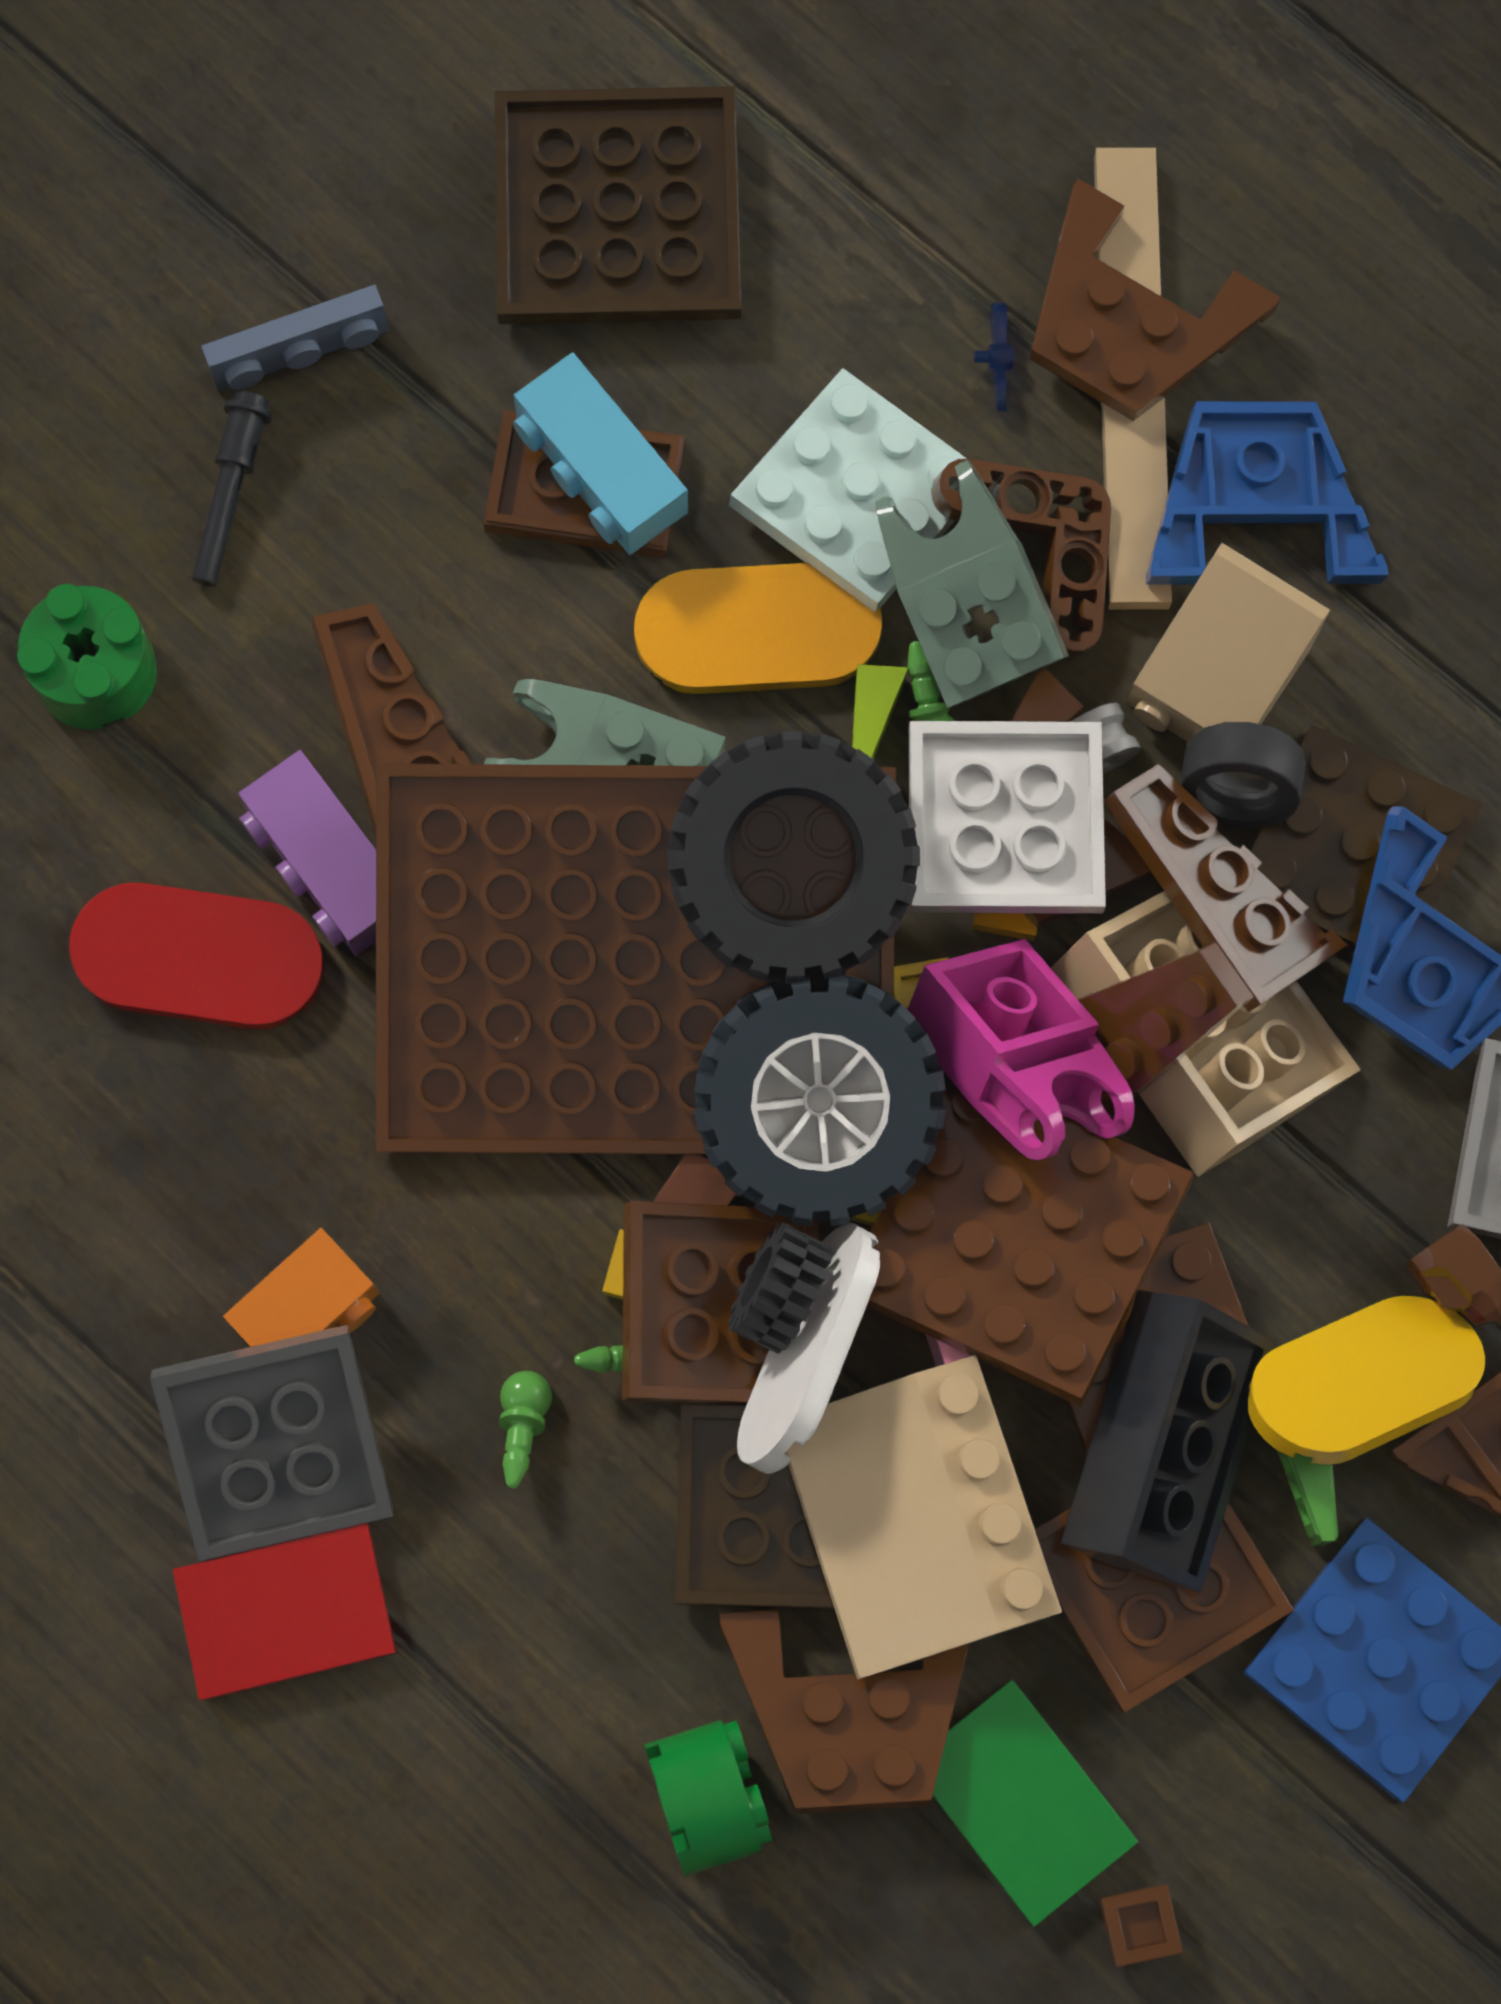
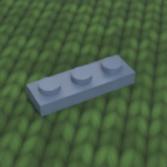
[201,284,389,392]

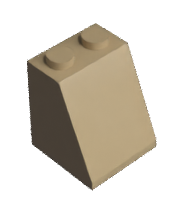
[1126,543,1330,745]

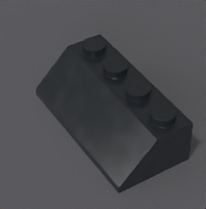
[1061,1290,1275,1593]

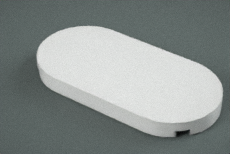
[737,1223,880,1474]

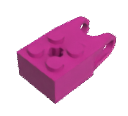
[907,939,1134,1160]

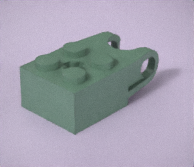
[875,459,1070,708]
[484,679,726,766]

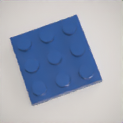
[1242,1517,1501,1803]

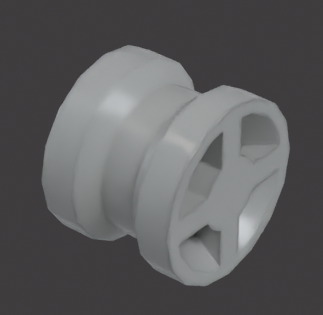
[1072,703,1141,773]

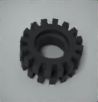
[728,1222,832,1354]

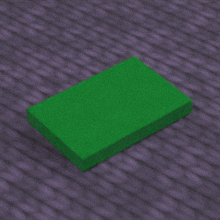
[932,1679,1139,1927]

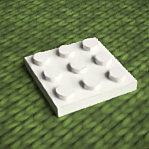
[909,721,1106,913]

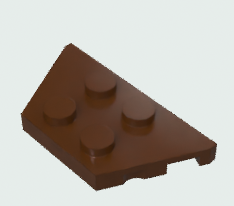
[1388,1371,1501,1518]

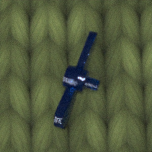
[973,302,1014,412]

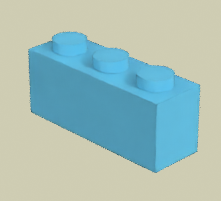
[513,352,688,556]

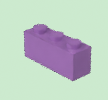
[238,750,376,956]

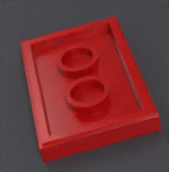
[172,1522,397,1701]

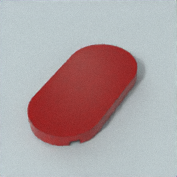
[69,882,324,1030]

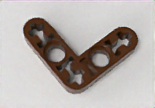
[931,459,1111,658]

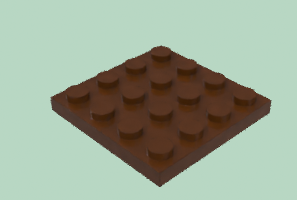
[866,1080,1194,1406]

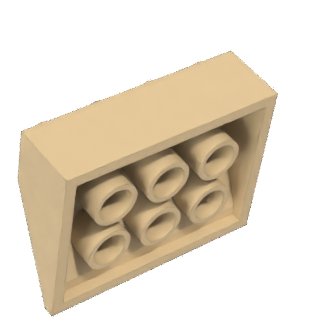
[1051,891,1361,1177]
[785,1355,1062,1680]

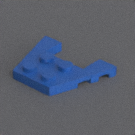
[1146,401,1388,585]
[1343,806,1501,1070]

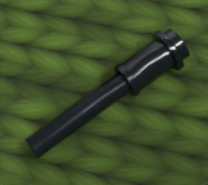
[192,391,273,587]

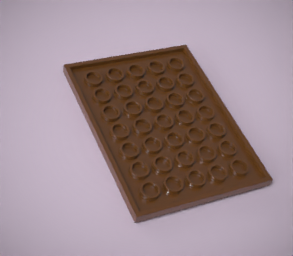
[376,763,896,1154]

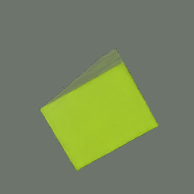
[852,664,908,759]

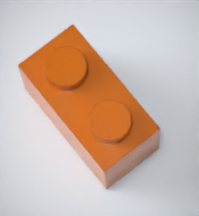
[223,1228,380,1347]

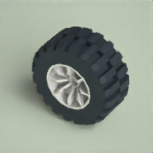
[694,974,946,1226]

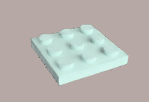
[729,368,967,612]

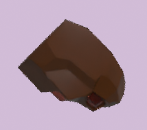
[1405,1224,1501,1326]

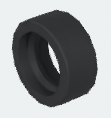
[1180,722,1306,828]

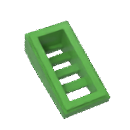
[1277,1451,1338,1546]

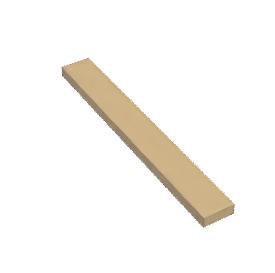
[1094,148,1172,610]

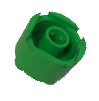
[17,584,157,730]
[644,1719,772,1877]

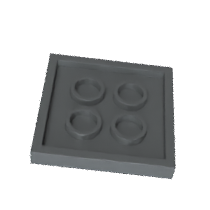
[150,1325,393,1562]

